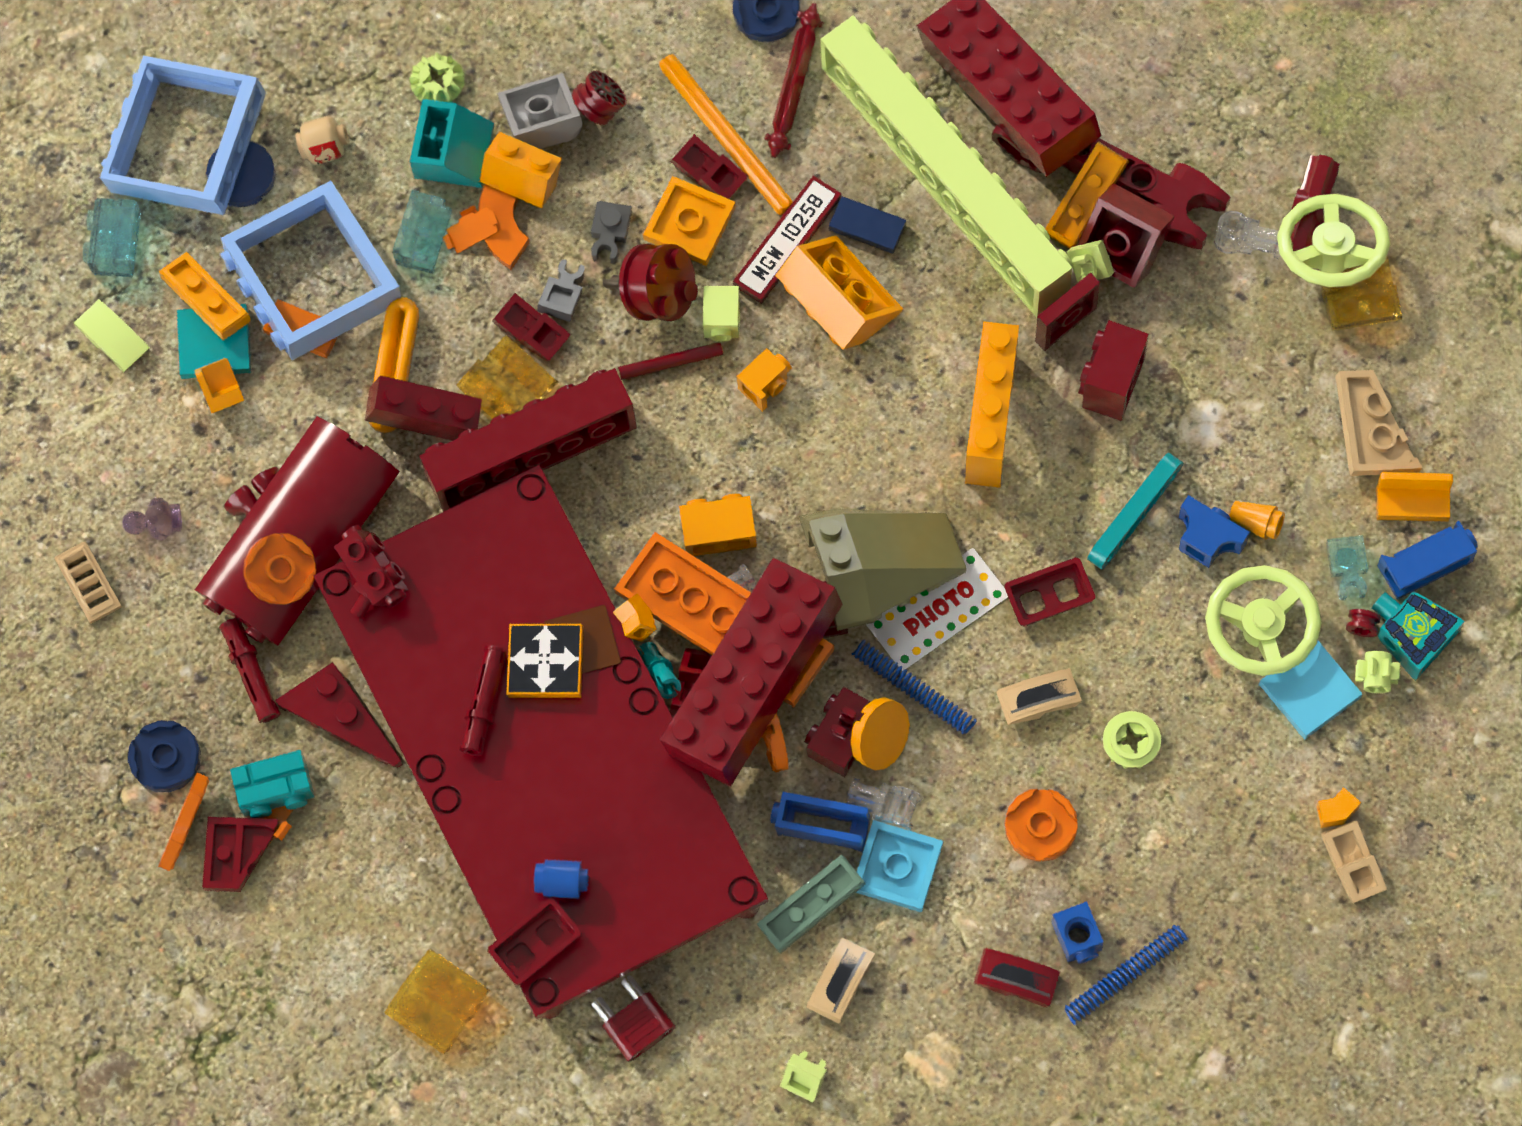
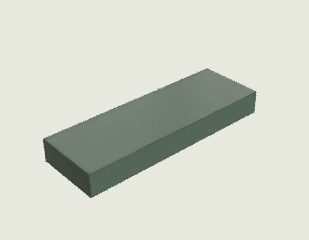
[757,854,866,953]

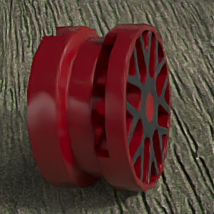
[572,71,627,125]

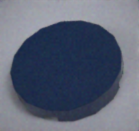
[733,0,800,42]
[206,141,276,207]
[128,720,201,792]

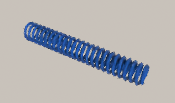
[851,640,977,734]
[1065,925,1188,1025]

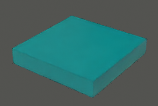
[177,304,251,379]

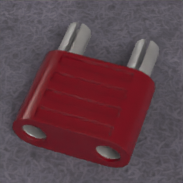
[592,975,676,1062]

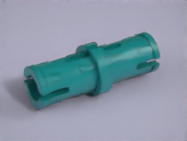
[637,642,681,699]

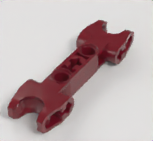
[992,125,1231,250]

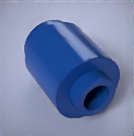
[534,860,589,899]

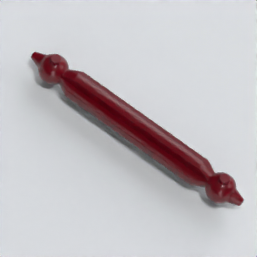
[764,3,824,158]

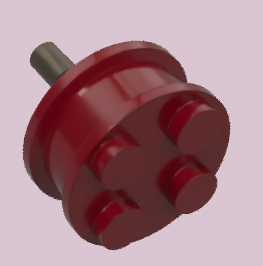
[603,244,698,321]

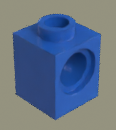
[1051,901,1104,964]

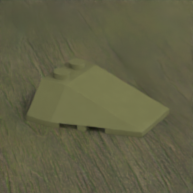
[799,508,966,631]

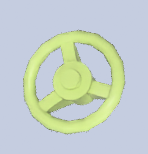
[1277,194,1391,288]
[1205,565,1322,676]

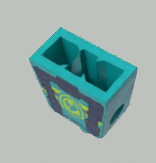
[1371,592,1464,681]

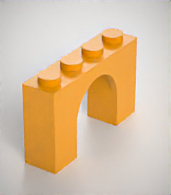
[965,321,1019,488]

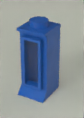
[1377,521,1478,600]
[770,791,871,853]

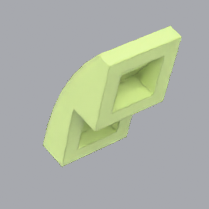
[73,299,150,373]

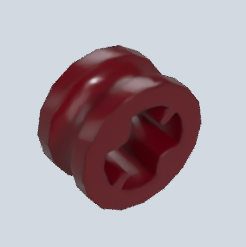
[1346,609,1381,637]

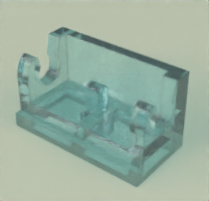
[392,189,452,274]

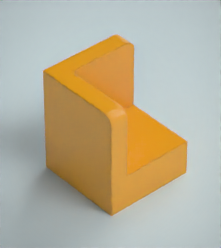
[194,358,245,413]

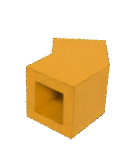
[613,593,657,642]
[1317,788,1361,828]

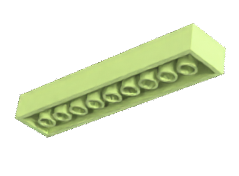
[820,16,1073,318]

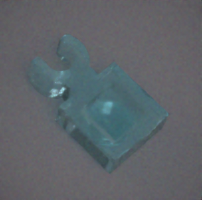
[1326,535,1368,601]

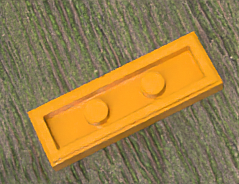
[1045,142,1129,249]
[159,252,251,341]

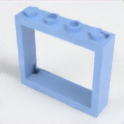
[100,56,266,215]
[220,181,401,360]

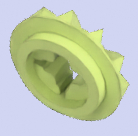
[409,52,465,102]
[1103,711,1161,769]

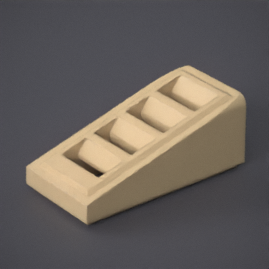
[54,542,122,624]

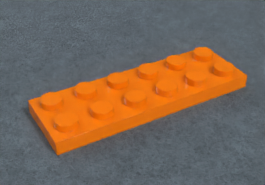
[614,532,835,707]

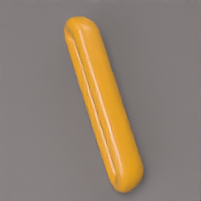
[369,297,419,433]

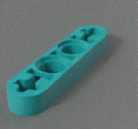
[1087,452,1184,570]

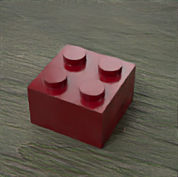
[1078,183,1175,288]
[1078,320,1149,421]

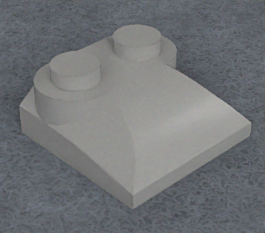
[498,73,583,149]

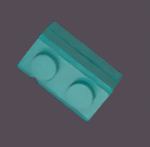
[230,750,315,818]

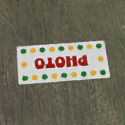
[866,548,1008,671]

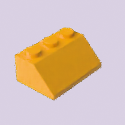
[775,235,903,350]

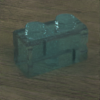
[83,198,141,277]

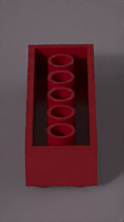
[916,0,1102,177]
[419,368,637,512]
[660,558,843,787]

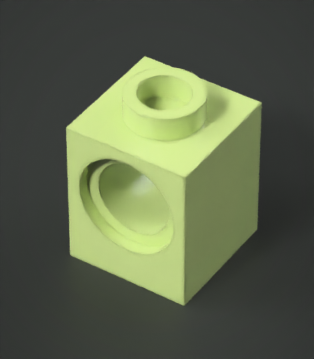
[703,286,740,342]

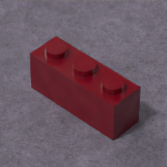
[364,375,482,441]

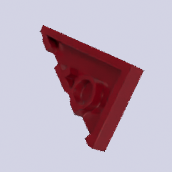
[275,662,403,769]

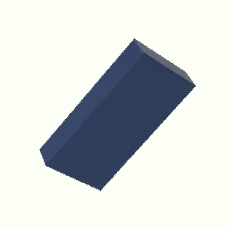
[829,196,906,254]

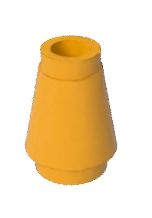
[1229,500,1285,540]

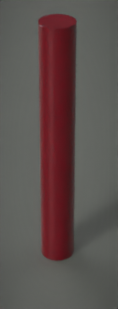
[618,342,723,380]

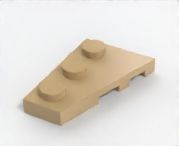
[1335,370,1422,476]

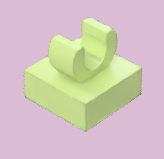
[1067,240,1114,282]
[780,1051,827,1102]

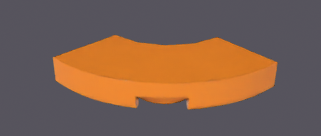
[478,184,530,270]
[158,773,209,871]

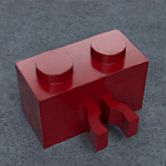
[804,686,871,778]

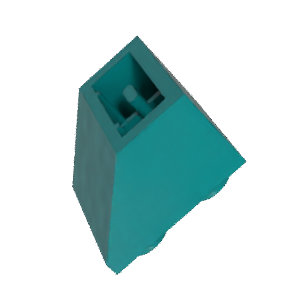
[410,99,495,188]

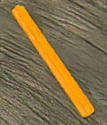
[659,54,792,215]

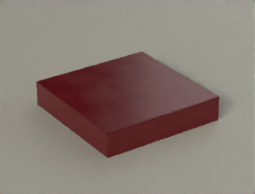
[1035,272,1100,352]

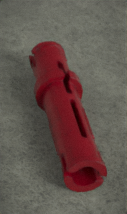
[219,618,281,723]
[460,645,507,756]

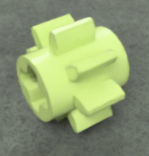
[1355,651,1400,693]

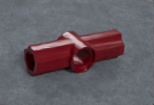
[1291,154,1340,251]

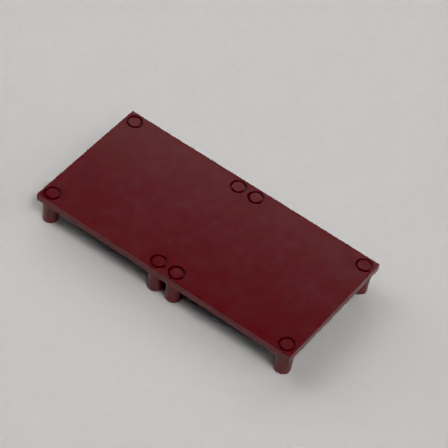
[314,465,769,1020]

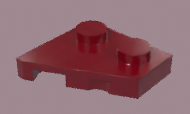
[202,817,279,892]

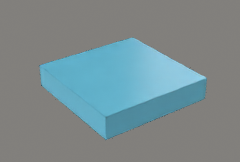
[1259,641,1362,740]
[856,820,943,913]

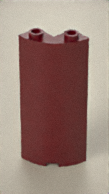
[194,416,400,646]

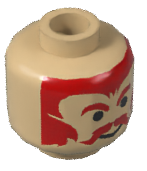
[296,116,349,165]

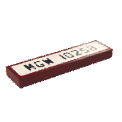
[733,175,842,304]

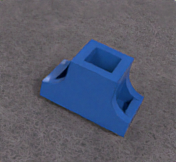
[1178,495,1250,568]

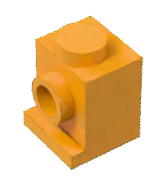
[736,348,792,412]

